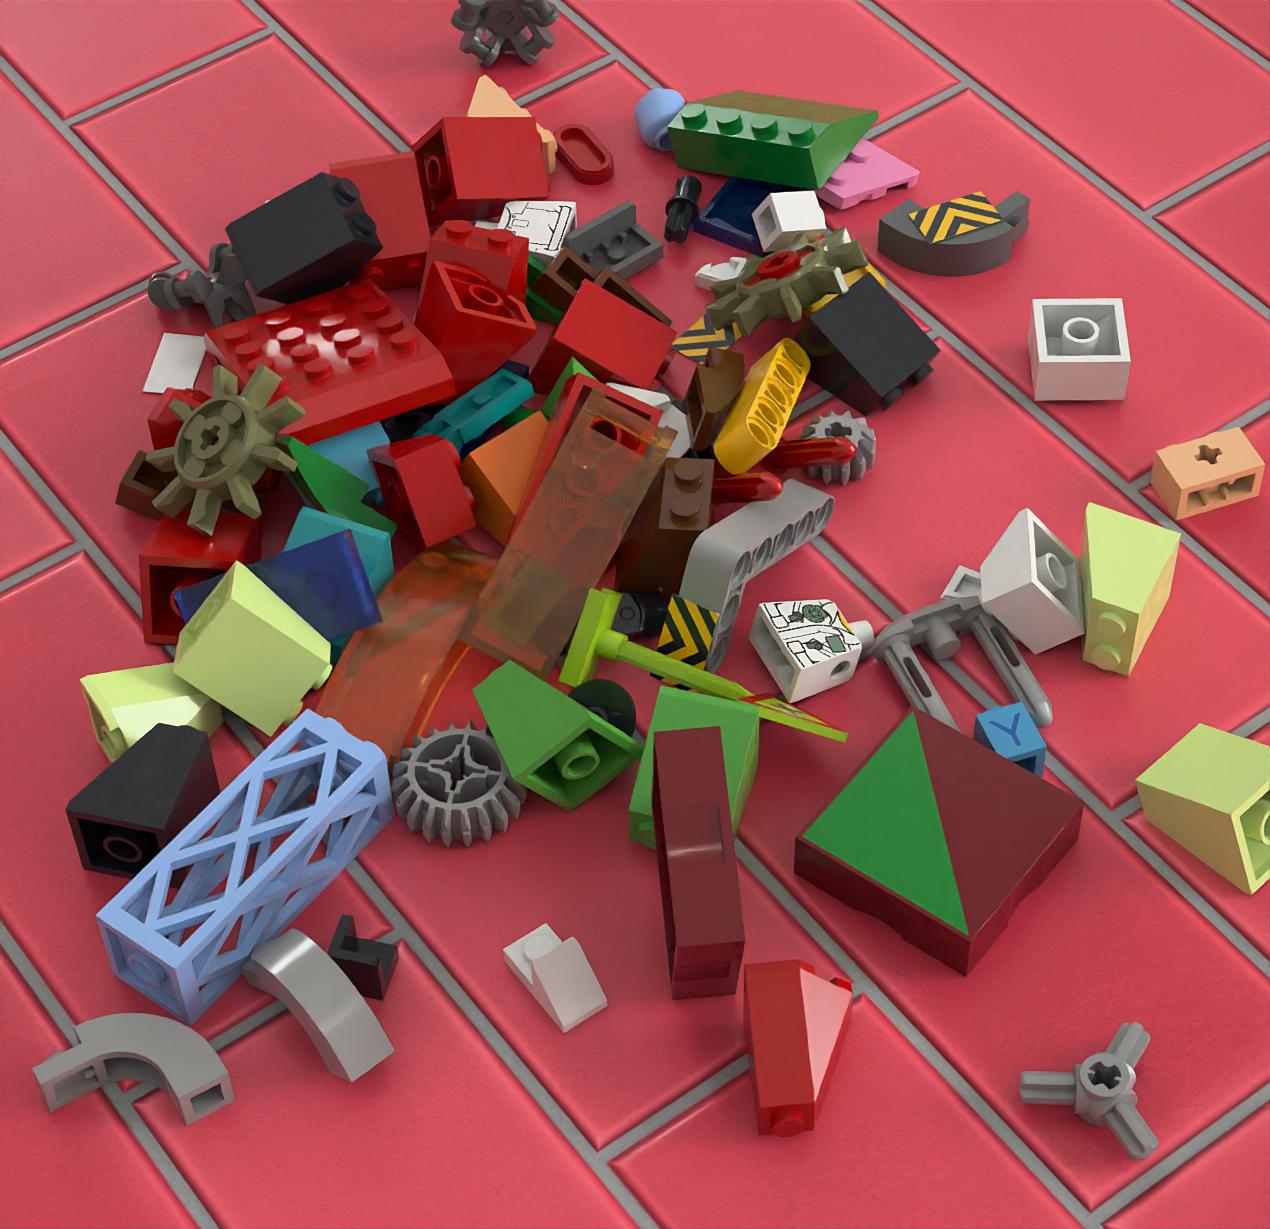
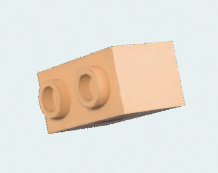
[1150,427,1265,521]

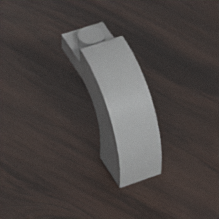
[240,928,395,1082]
[32,1013,236,1126]

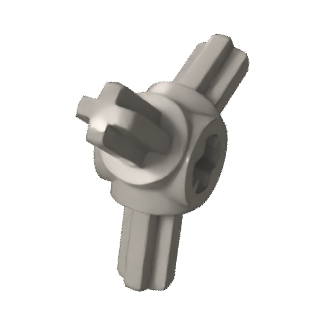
[1019,1022,1159,1161]

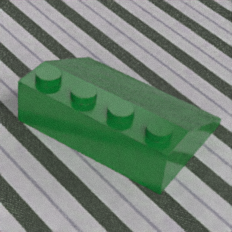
[666,90,879,190]

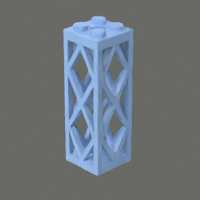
[95,708,395,1027]

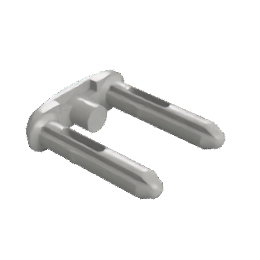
[873,596,1053,733]

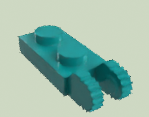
[412,368,535,454]

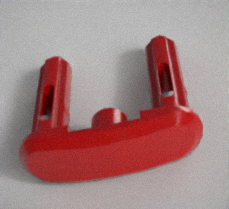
[713,436,857,508]

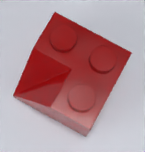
[366,434,477,548]

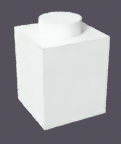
[752,191,827,252]

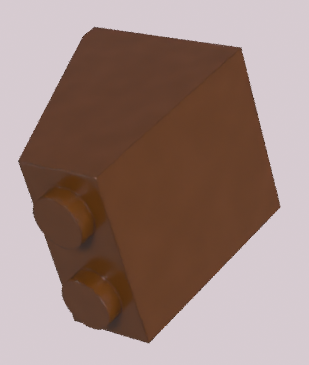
[614,457,714,605]

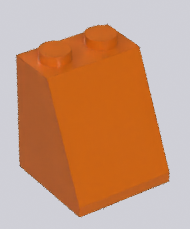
[457,410,606,561]

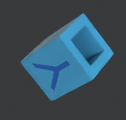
[973,702,1047,777]

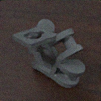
[451,0,560,68]
[148,243,257,329]

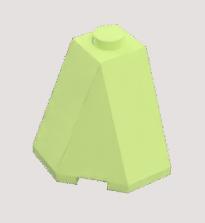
[80,662,224,763]

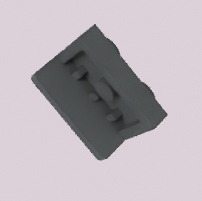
[563,200,664,280]

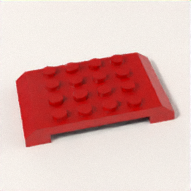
[204,278,457,446]

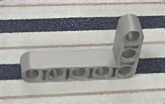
[679,479,835,674]

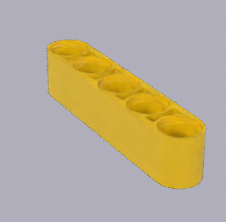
[714,338,811,474]

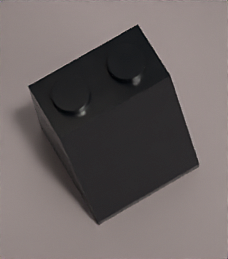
[225,172,383,305]
[793,272,941,417]
[65,723,221,889]

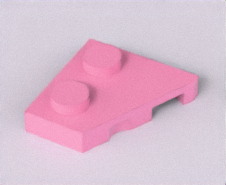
[806,138,920,210]

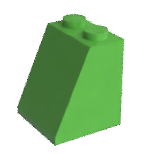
[472,660,644,812]
[628,685,759,849]

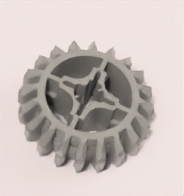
[391,720,527,848]

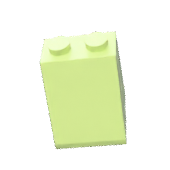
[1078,502,1181,677]
[172,560,332,737]
[1135,723,1270,895]

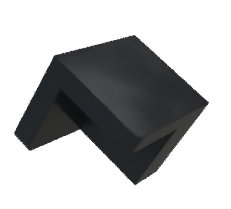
[327,914,399,1001]

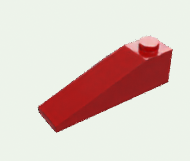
[504,372,663,565]

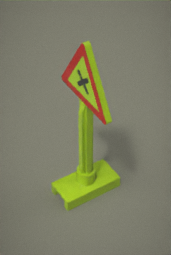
[558,587,849,743]

